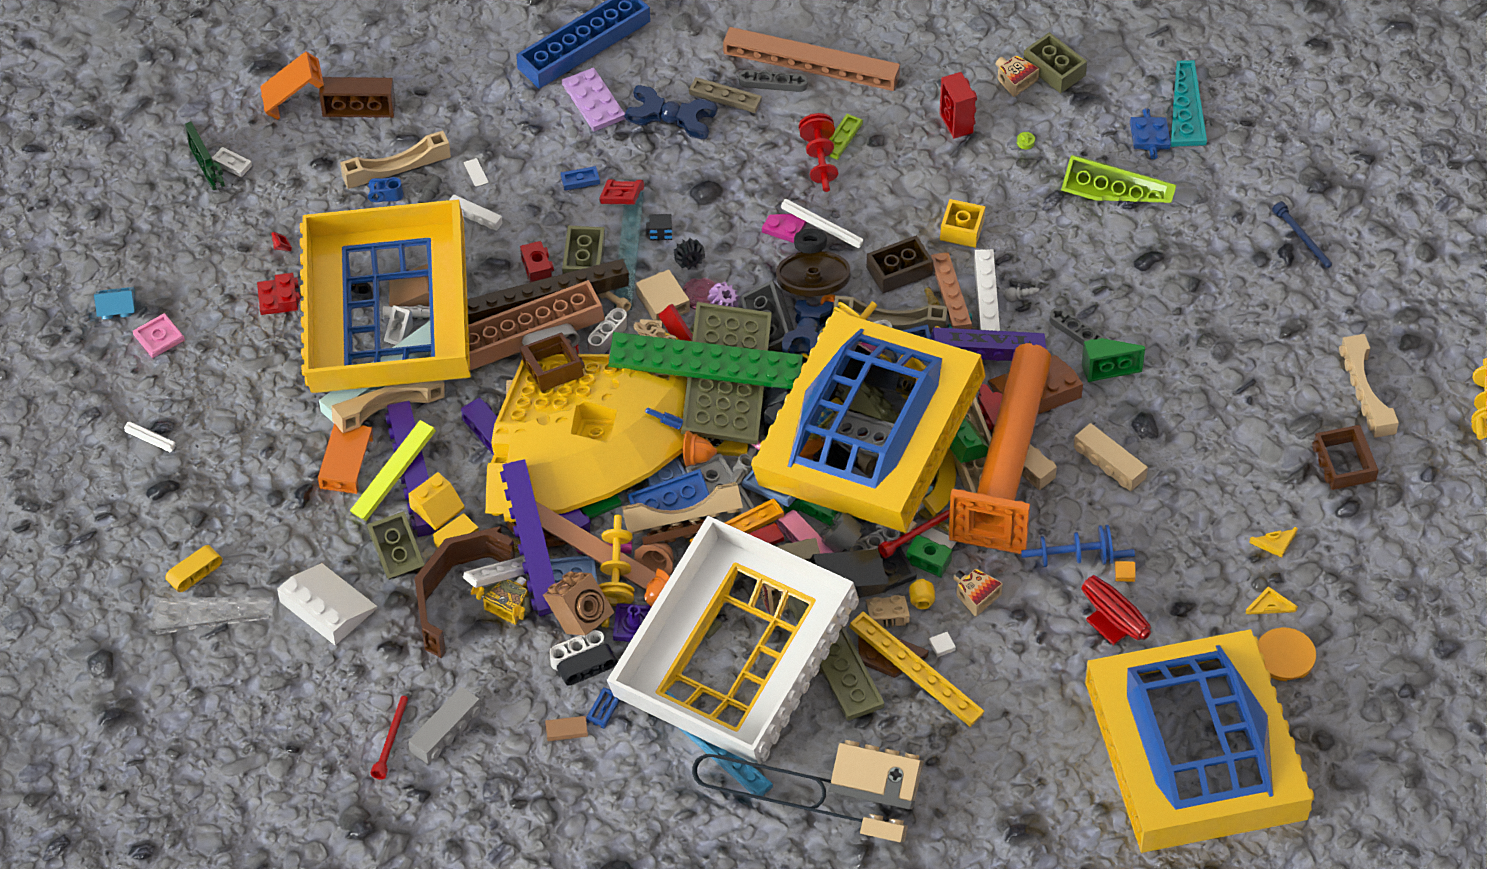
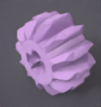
[707,282,740,307]

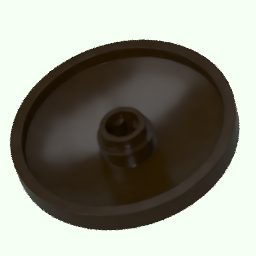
[776,251,851,297]

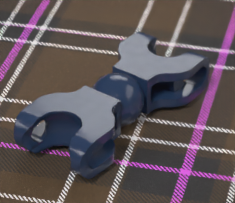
[624,85,718,140]
[782,300,834,354]

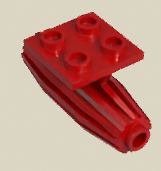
[1081,575,1151,646]

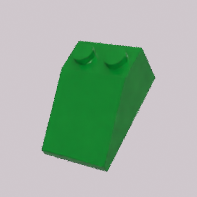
[1081,338,1145,382]

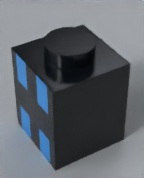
[646,214,672,240]

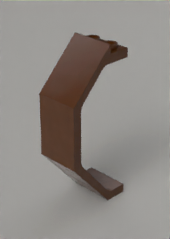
[414,526,515,658]

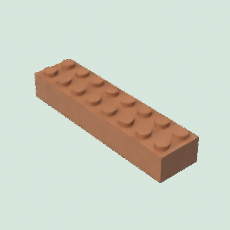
[469,280,605,370]

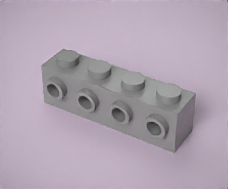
[408,687,481,764]

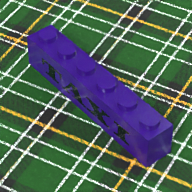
[930,327,1046,361]

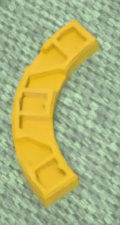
[922,448,956,517]

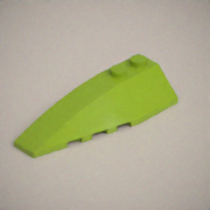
[1061,154,1177,203]

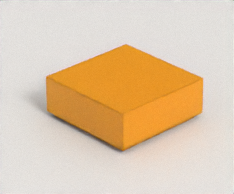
[1115,561,1135,582]

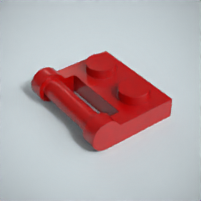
[599,179,644,205]

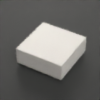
[929,632,956,657]

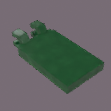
[185,121,225,191]

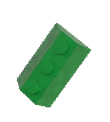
[949,415,989,463]

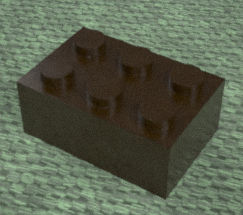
[866,235,933,294]

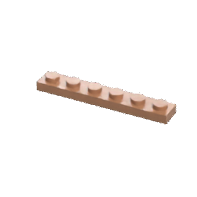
[930,252,972,329]

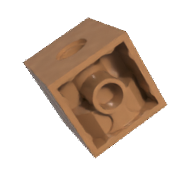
[543,571,614,636]

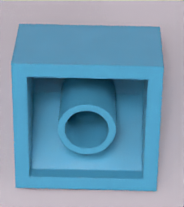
[94,287,136,319]

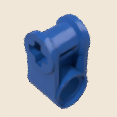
[368,177,404,203]

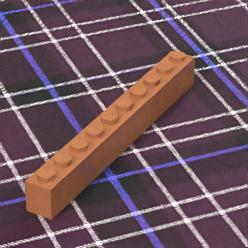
[723,27,900,91]

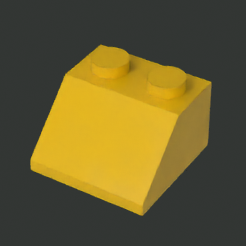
[409,472,465,530]

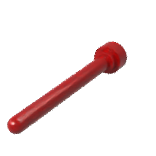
[878,509,950,558]
[370,695,408,780]

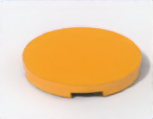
[1258,627,1316,682]

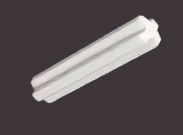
[124,422,176,452]

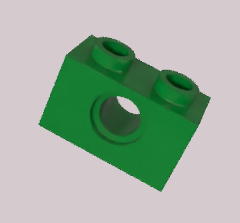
[906,535,952,578]

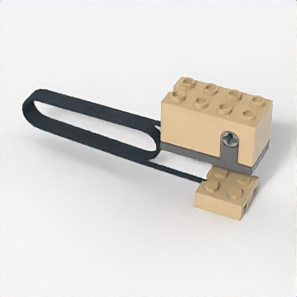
[692,740,924,842]

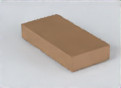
[545,716,588,741]

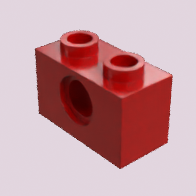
[520,241,554,282]

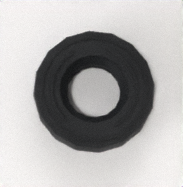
[794,228,827,254]

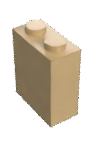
[636,269,690,320]

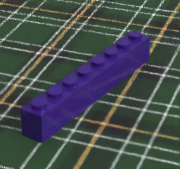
[385,401,441,537]
[500,459,555,616]

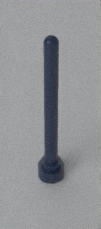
[1272,201,1332,268]

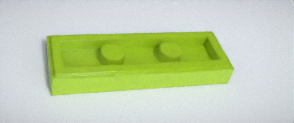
[828,114,863,160]

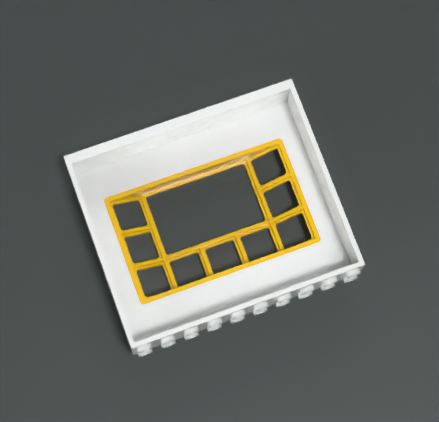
[607,516,859,764]

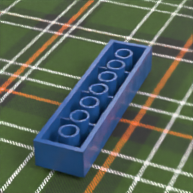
[516,0,650,89]

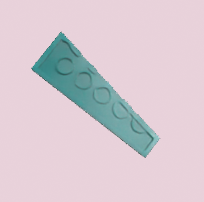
[1171,60,1207,147]

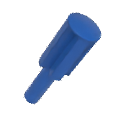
[645,408,683,429]

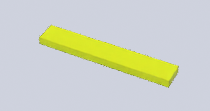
[350,420,436,521]

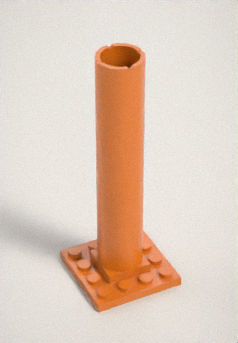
[949,343,1052,554]

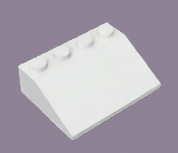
[277,563,378,645]

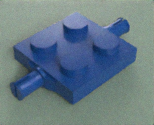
[1130,108,1171,159]

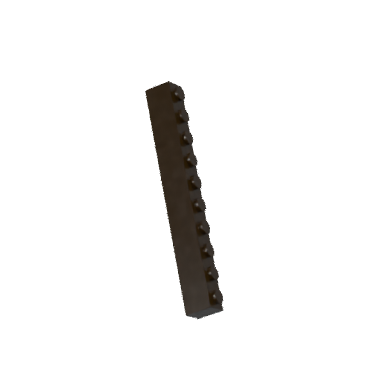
[467,259,629,325]

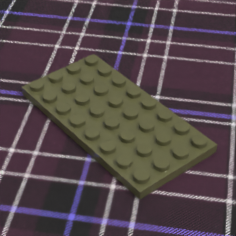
[681,302,772,445]

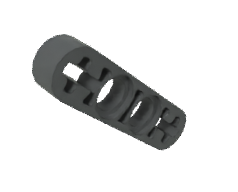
[739,70,808,92]
[1049,308,1107,345]

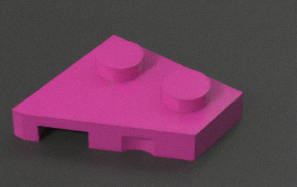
[762,214,807,243]

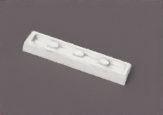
[463,556,526,588]

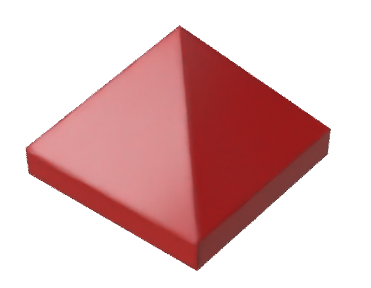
[271,232,292,251]

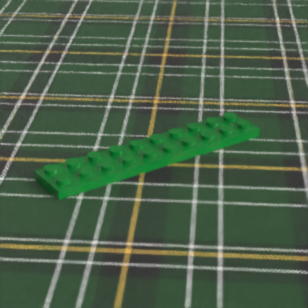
[608,332,803,389]

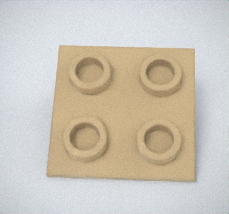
[866,595,910,627]

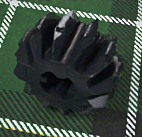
[674,238,705,270]

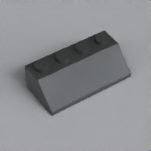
[740,280,794,352]

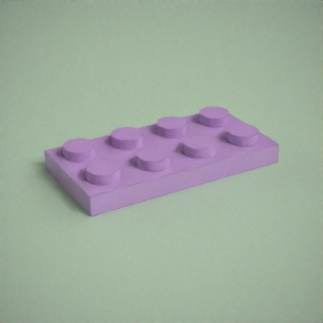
[562,67,626,132]

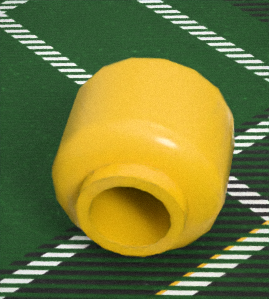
[909,579,935,609]

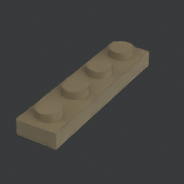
[689,77,762,113]

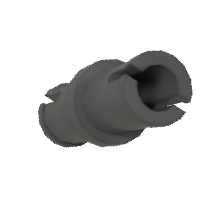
[418,175,442,203]

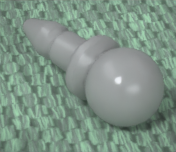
[1004,287,1040,302]

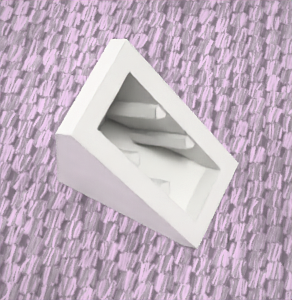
[384,305,413,345]

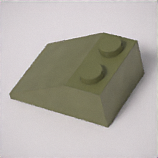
[367,511,424,579]

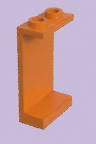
[260,51,324,120]
[318,423,373,494]

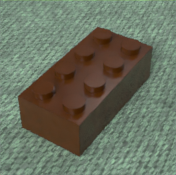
[319,77,396,118]

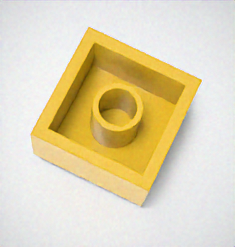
[940,199,985,248]

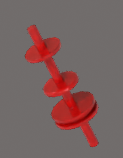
[798,113,839,192]

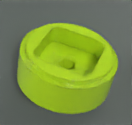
[1017,132,1035,150]

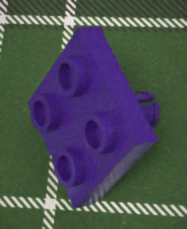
[613,603,652,642]

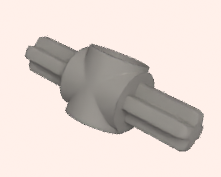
[729,448,758,486]

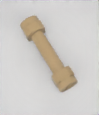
[597,291,631,312]

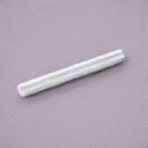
[781,199,864,248]

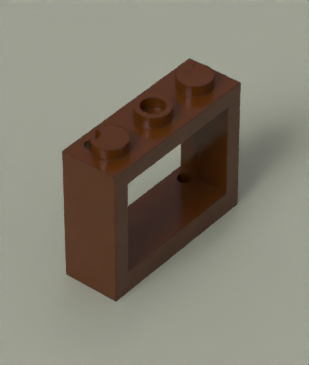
[519,332,585,392]
[1312,425,1379,490]

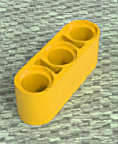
[165,545,223,593]

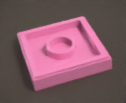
[133,313,185,358]

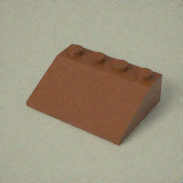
[988,355,1083,415]

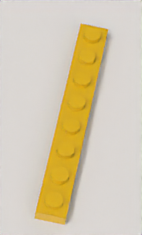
[849,611,984,727]

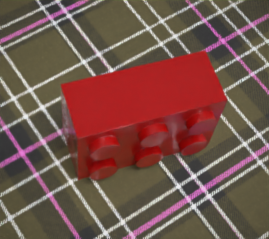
[939,72,977,139]

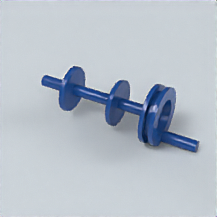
[1021,525,1135,567]

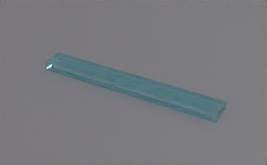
[613,192,644,310]

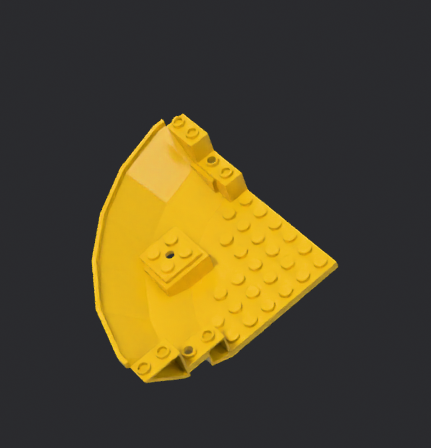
[485,354,687,522]

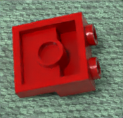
[257,273,301,315]

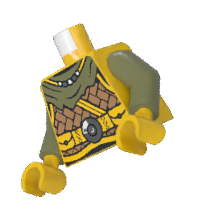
[470,577,531,625]

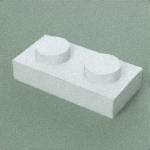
[212,147,252,177]

